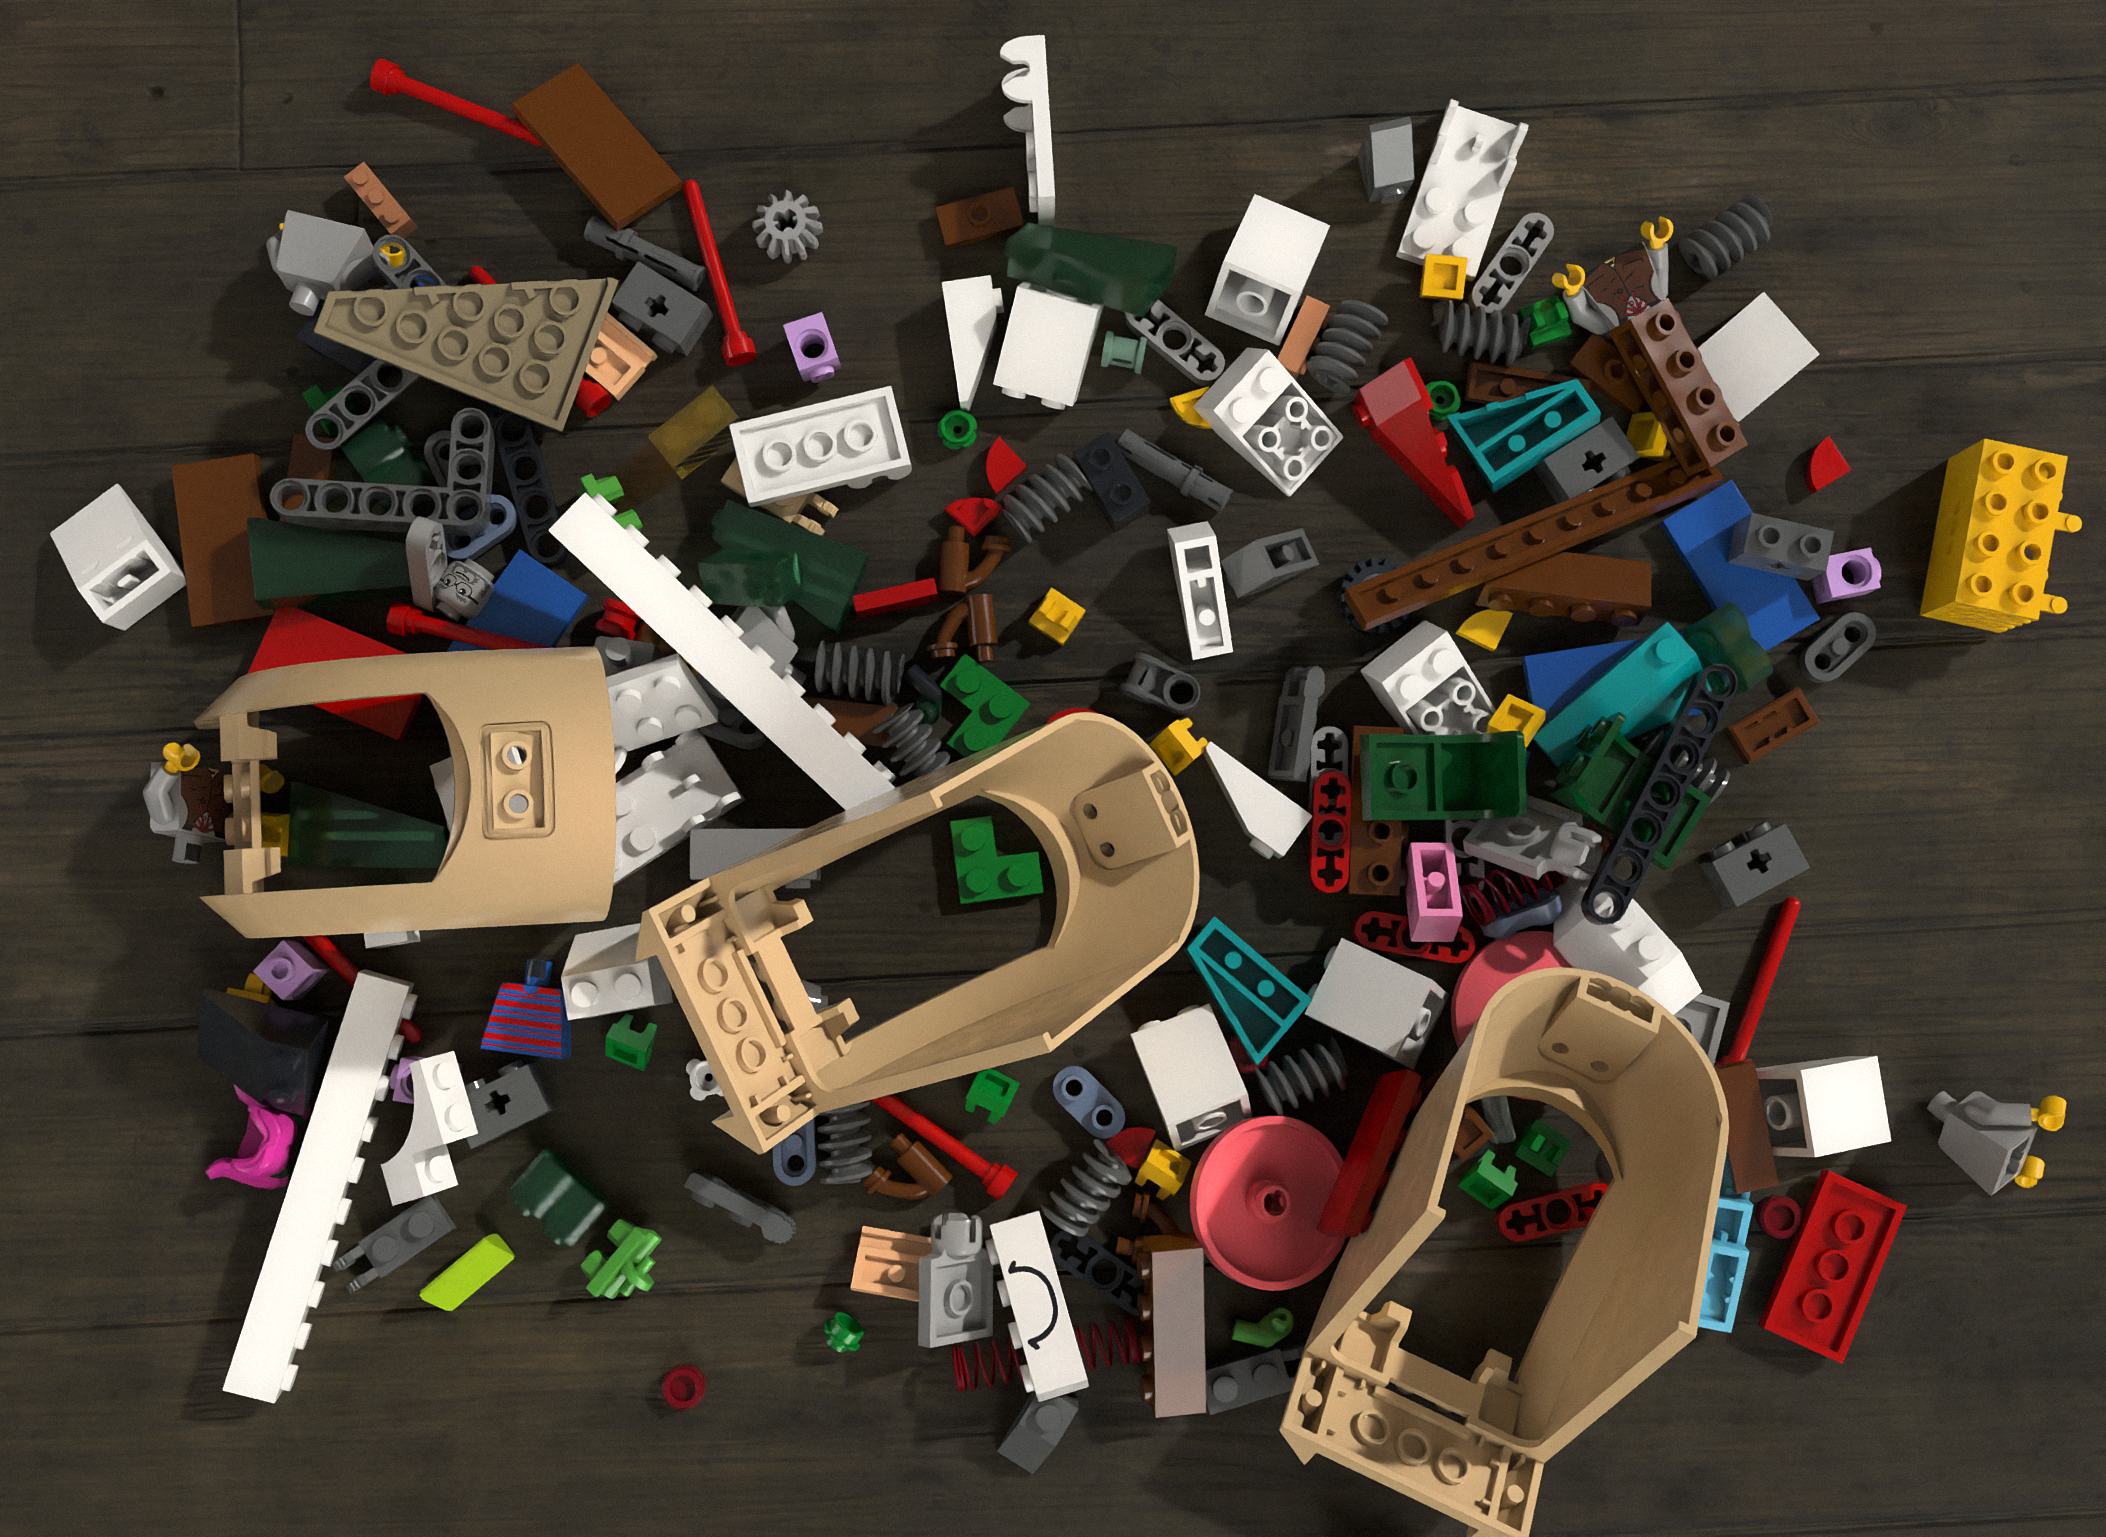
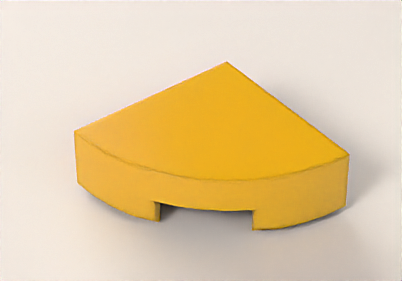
[1169,386,1212,429]
[1455,609,1513,652]

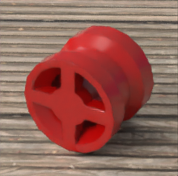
[594,597,642,641]

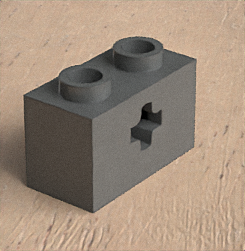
[611,261,713,356]
[1534,416,1640,504]
[1727,513,1834,581]
[1699,821,1810,908]
[464,1059,559,1149]

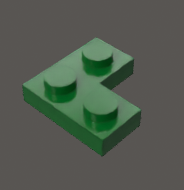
[940,653,1031,758]
[950,816,1044,904]

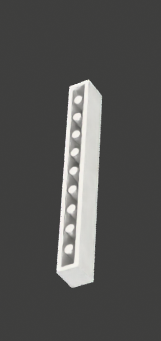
[548,493,897,810]
[223,969,418,1403]

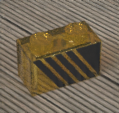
[647,385,741,479]

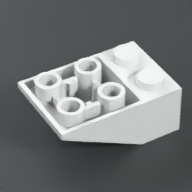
[1193,347,1343,496]
[50,484,186,631]
[1360,620,1496,735]

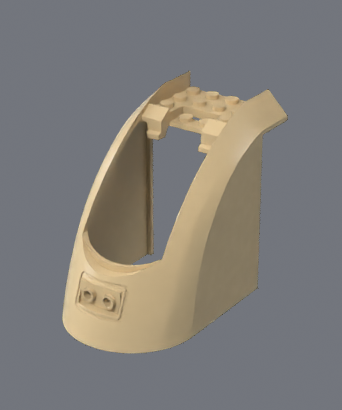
[194,646,616,938]
[635,712,1199,1154]
[1279,967,1729,1537]

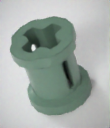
[1100,331,1147,374]

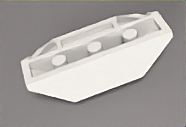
[1553,868,1702,1015]

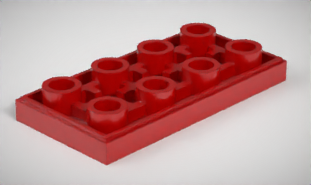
[247,601,424,742]
[1316,1069,1422,1238]

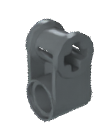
[1118,651,1201,716]

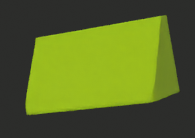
[419,1233,515,1311]

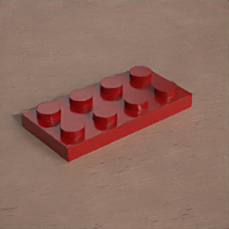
[1758,1169,1907,1364]

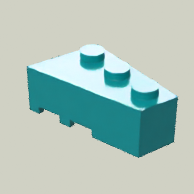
[1446,379,1601,493]
[1184,916,1312,1066]

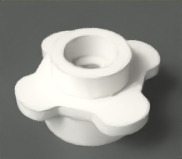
[686,1059,724,1101]

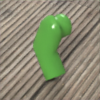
[1231,1307,1293,1348]

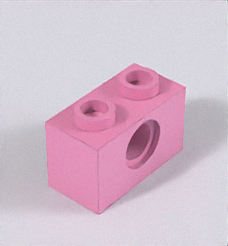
[1404,843,1463,942]

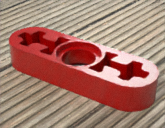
[1308,771,1352,894]
[1352,911,1475,963]
[1495,1181,1609,1242]

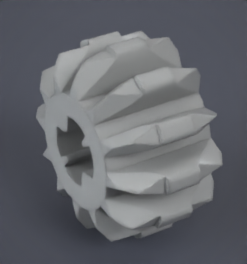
[752,190,823,264]

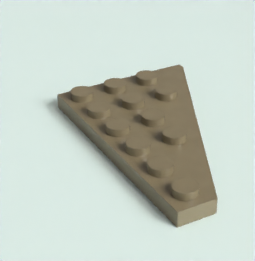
[314,277,619,432]

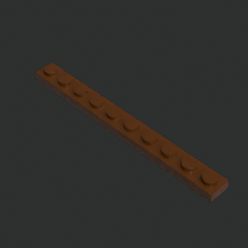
[1343,456,1724,631]

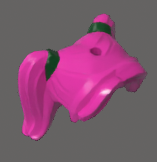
[206,1084,311,1190]

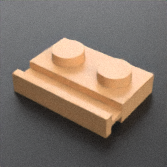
[585,312,658,401]
[850,1226,932,1302]

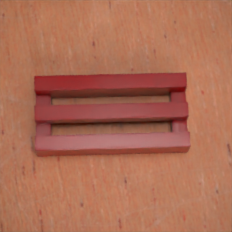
[852,578,940,619]

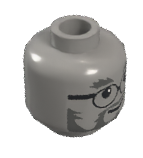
[433,558,494,622]

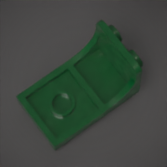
[1550,712,1712,870]
[1359,731,1528,821]

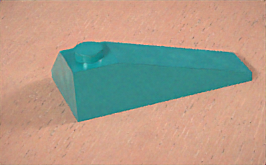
[1532,622,1711,768]

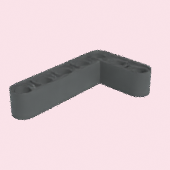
[305,235,447,452]
[270,408,495,536]

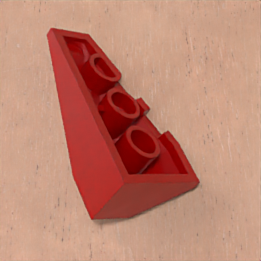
[1352,357,1475,529]

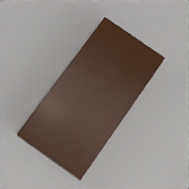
[512,63,682,231]
[171,453,279,630]

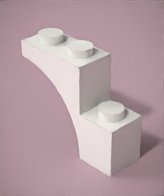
[381,1051,478,1206]

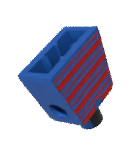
[480,959,571,1059]

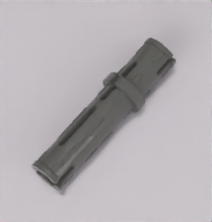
[584,216,706,291]
[1117,428,1234,513]

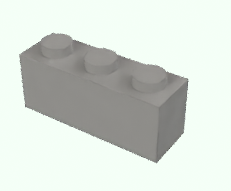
[690,829,821,889]

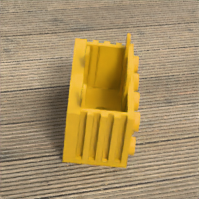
[1919,439,2082,633]

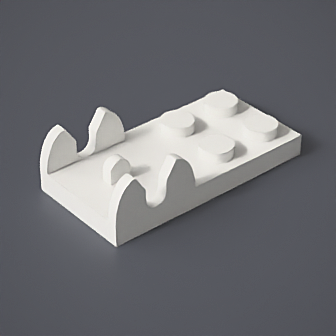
[1000,35,1055,226]
[1396,99,1529,282]
[729,386,912,508]
[606,653,718,773]
[613,729,746,886]

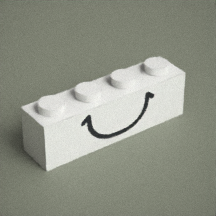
[985,1211,1089,1402]

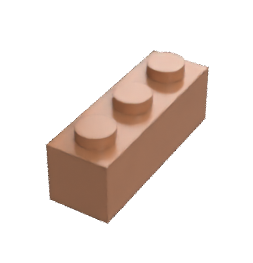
[344,162,418,239]
[1277,295,1331,381]

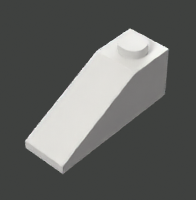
[942,275,1004,412]
[1167,521,1233,660]
[1203,741,1312,859]

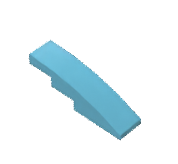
[1698,1157,1754,1333]

